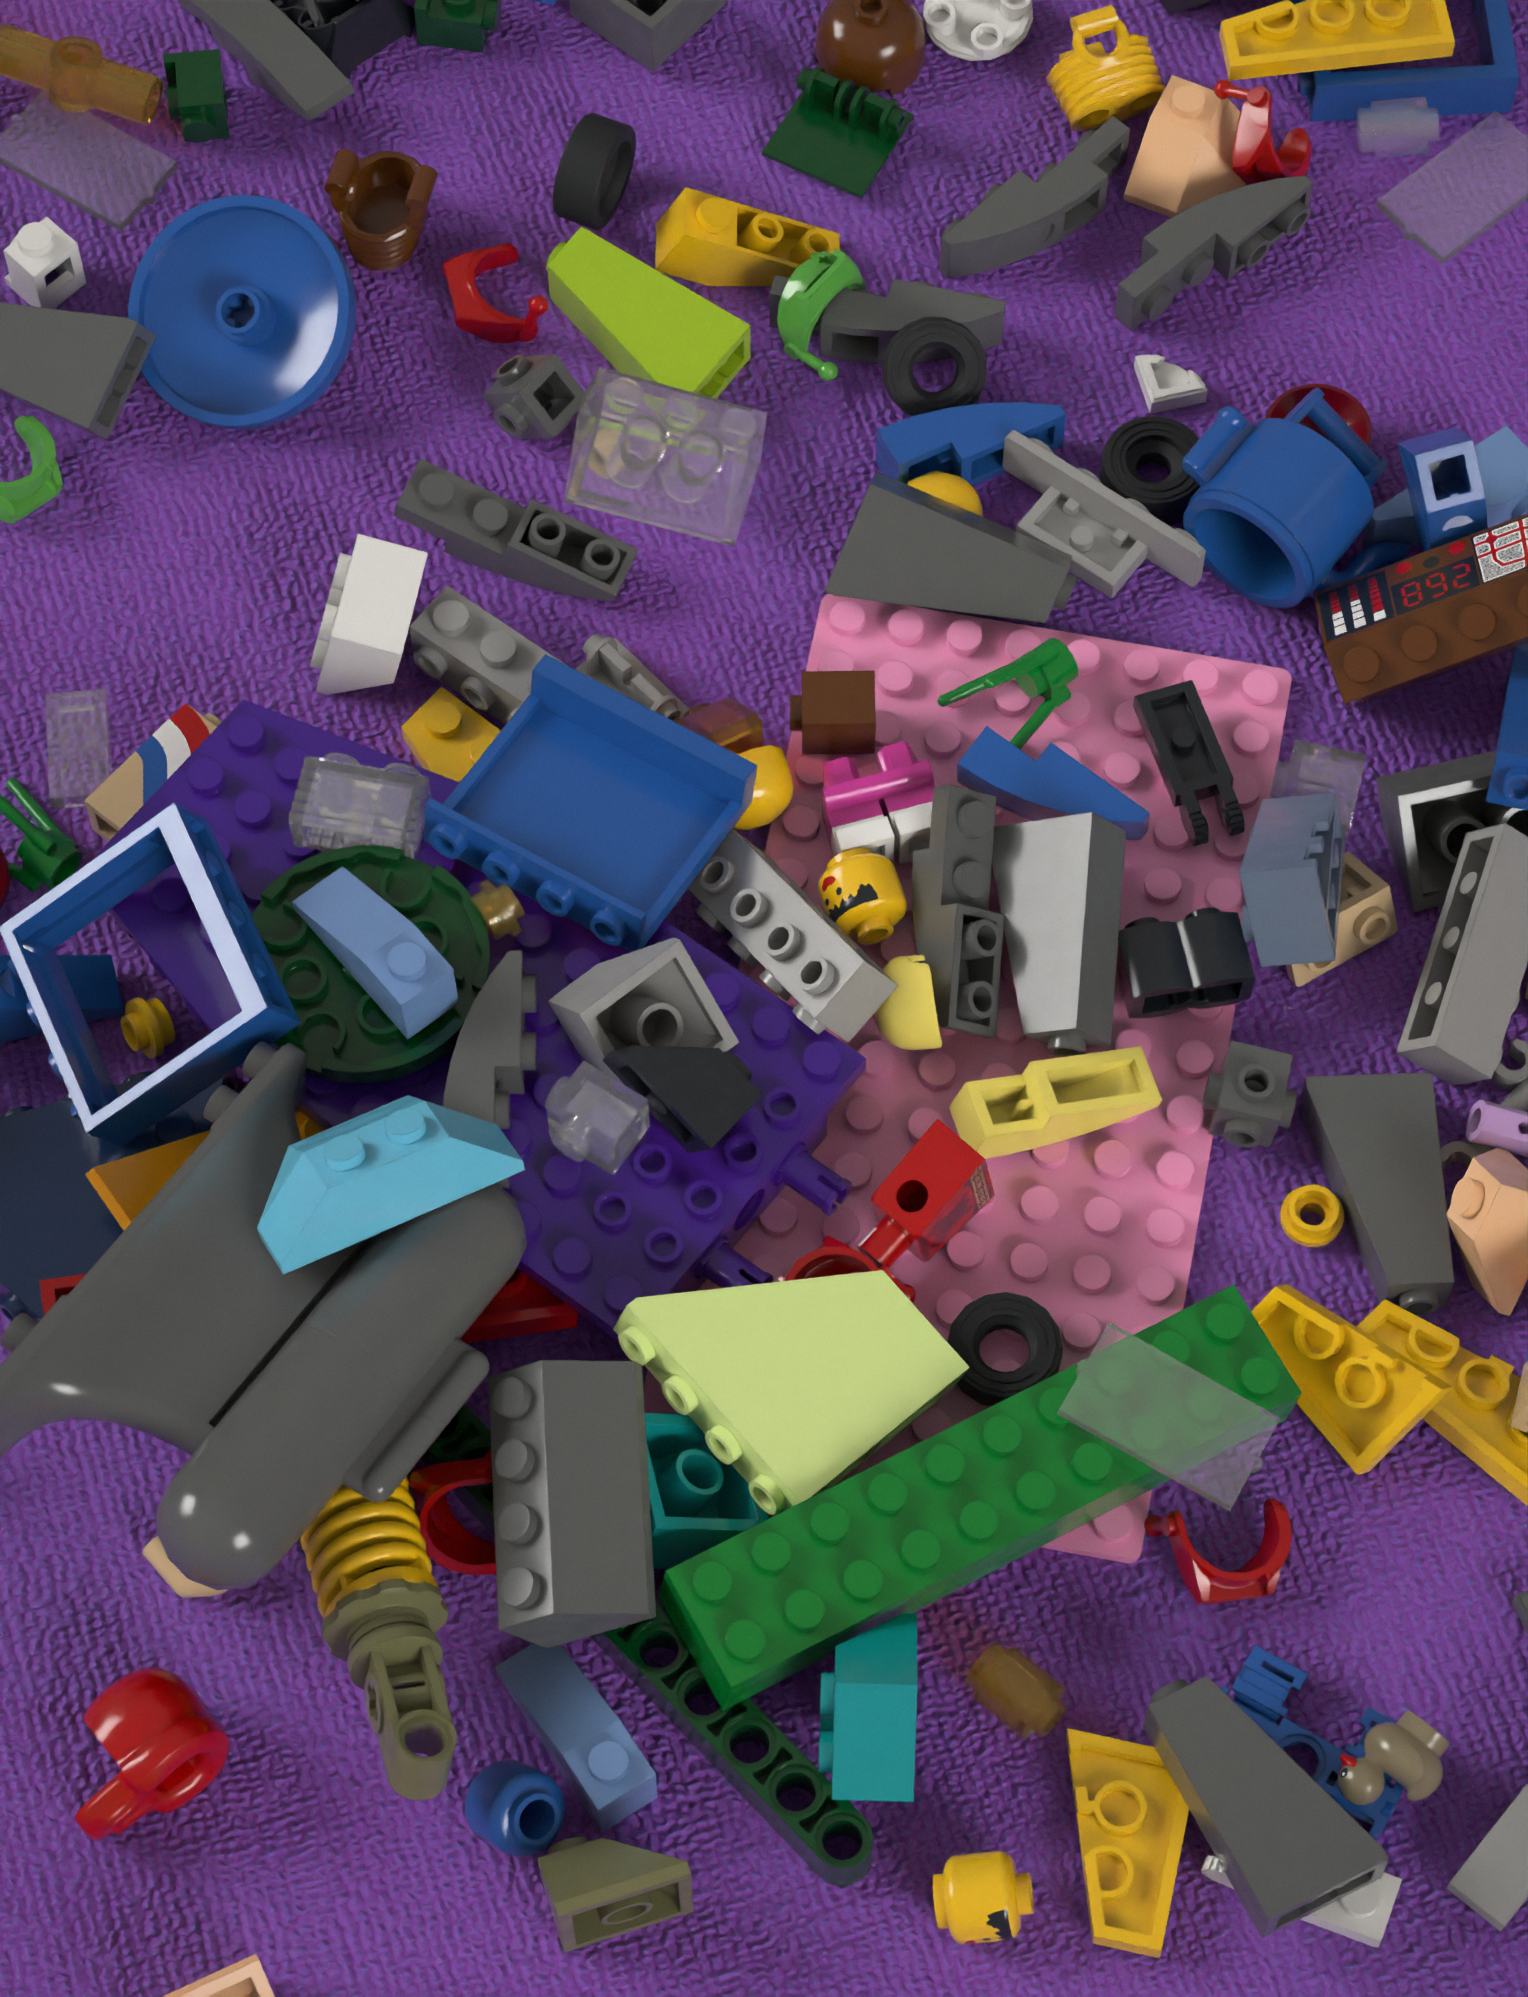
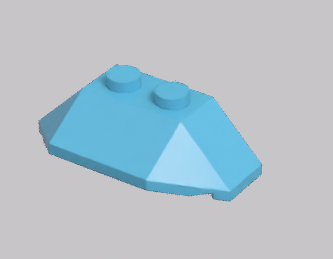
[257,1095,525,1275]

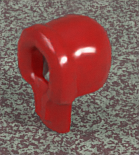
[75,1667,231,1841]

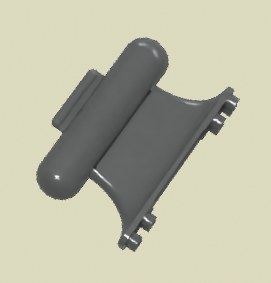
[0,1041,527,1590]

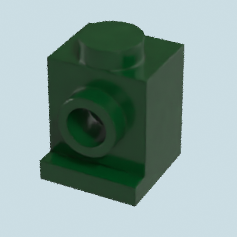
[414,0,501,52]
[163,49,230,143]

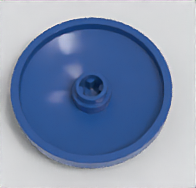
[128,195,356,430]

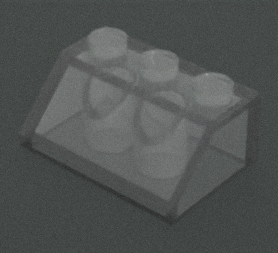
[564,367,767,546]

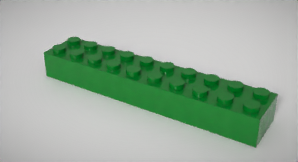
[658,1284,1302,1711]

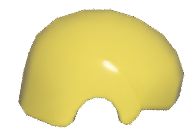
[874,955,942,1050]

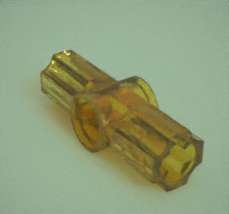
[0,23,163,126]

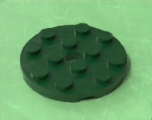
[251,845,491,1083]

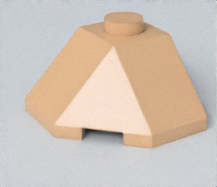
[1124,75,1246,218]
[1446,1148,1528,1316]

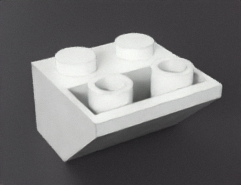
[310,534,428,695]

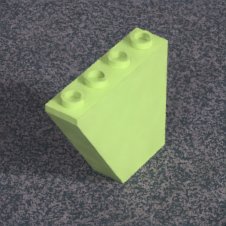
[613,1270,969,1515]

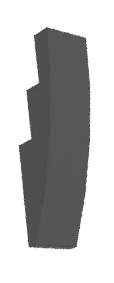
[179,0,354,121]

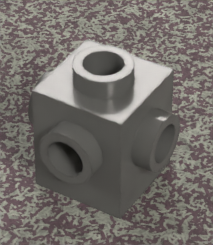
[482,354,589,440]
[1202,1040,1297,1148]

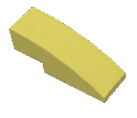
[949,1046,1162,1159]

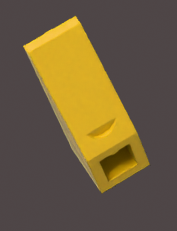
[655,187,840,286]

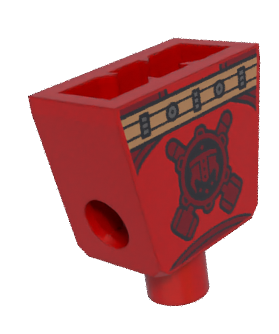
[857,1119,995,1269]

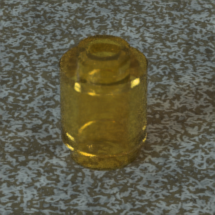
[965,1642,1067,1739]

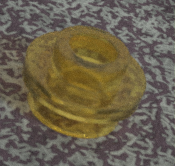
[469,879,525,941]

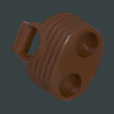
[324,149,438,271]

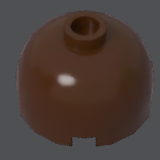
[816,0,925,95]

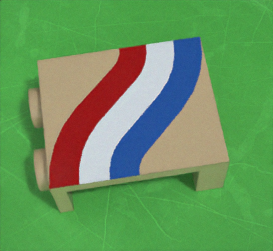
[85,703,222,842]

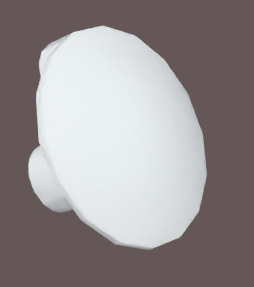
[923,0,1033,61]

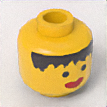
[818,848,907,945]
[933,1851,1034,1944]

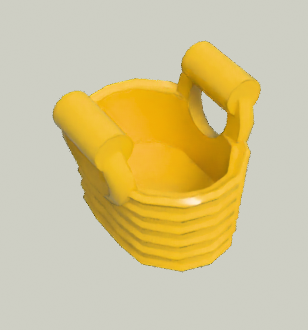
[1047,5,1165,132]

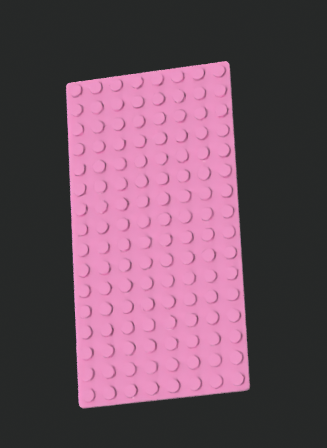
[643,593,1292,1563]

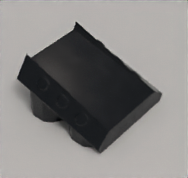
[269,0,416,79]

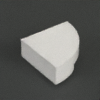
[1134,355,1207,414]

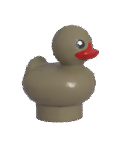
[1337,1710,1450,1805]

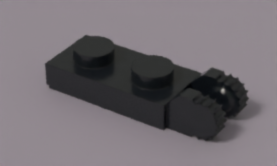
[1133,680,1245,846]

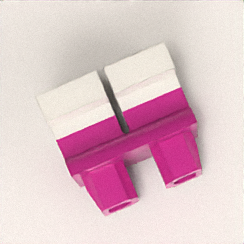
[822,741,935,864]

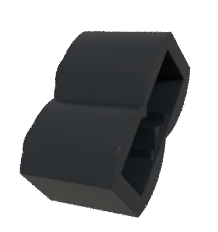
[1116,908,1255,1018]

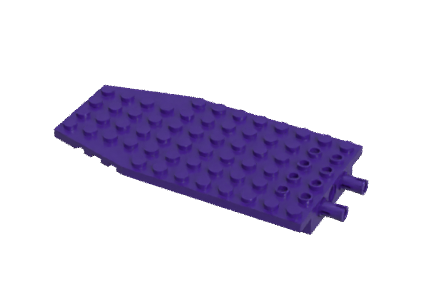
[89,699,866,1341]

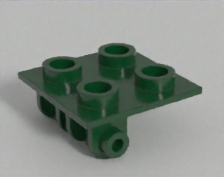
[762,66,914,199]

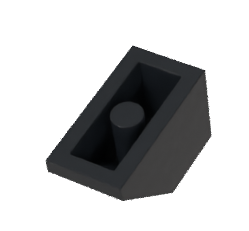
[602,1046,762,1153]

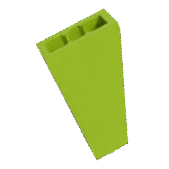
[546,226,751,437]

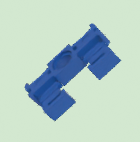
[1220,1645,1403,1840]

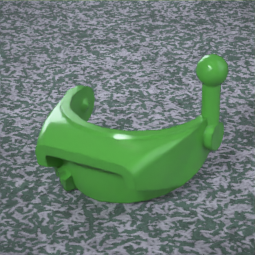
[777,249,866,381]
[0,416,63,524]

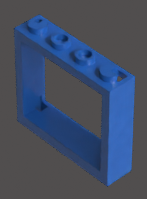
[1289,0,1519,122]
[0,803,300,1147]

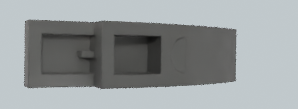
[940,116,1130,278]
[1115,175,1313,331]
[770,275,1006,364]
[393,458,639,602]
[912,784,1004,1038]
[443,951,537,1188]

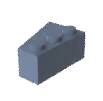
[1239,792,1345,967]

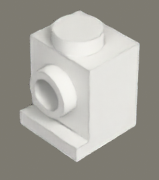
[3,217,86,309]

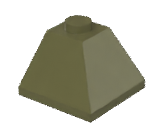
[537,1836,694,1953]

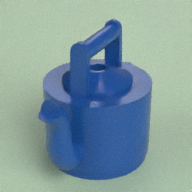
[1182,387,1410,608]

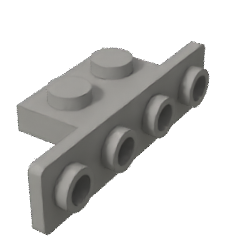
[1002,430,1206,598]

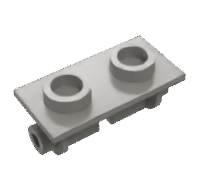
[575,633,695,726]

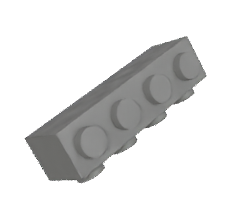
[409,585,568,725]
[1396,823,1528,1086]
[688,829,898,1043]

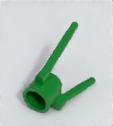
[937,638,1078,750]
[0,778,82,893]

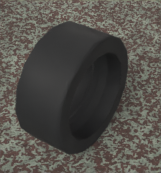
[552,113,636,230]

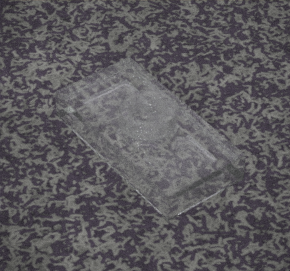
[45,689,112,809]

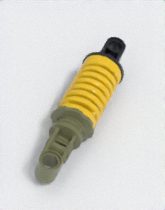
[300,1476,457,1800]

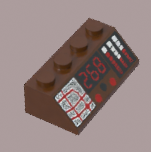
[1313,513,1528,707]

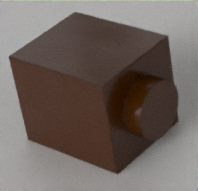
[789,670,876,754]

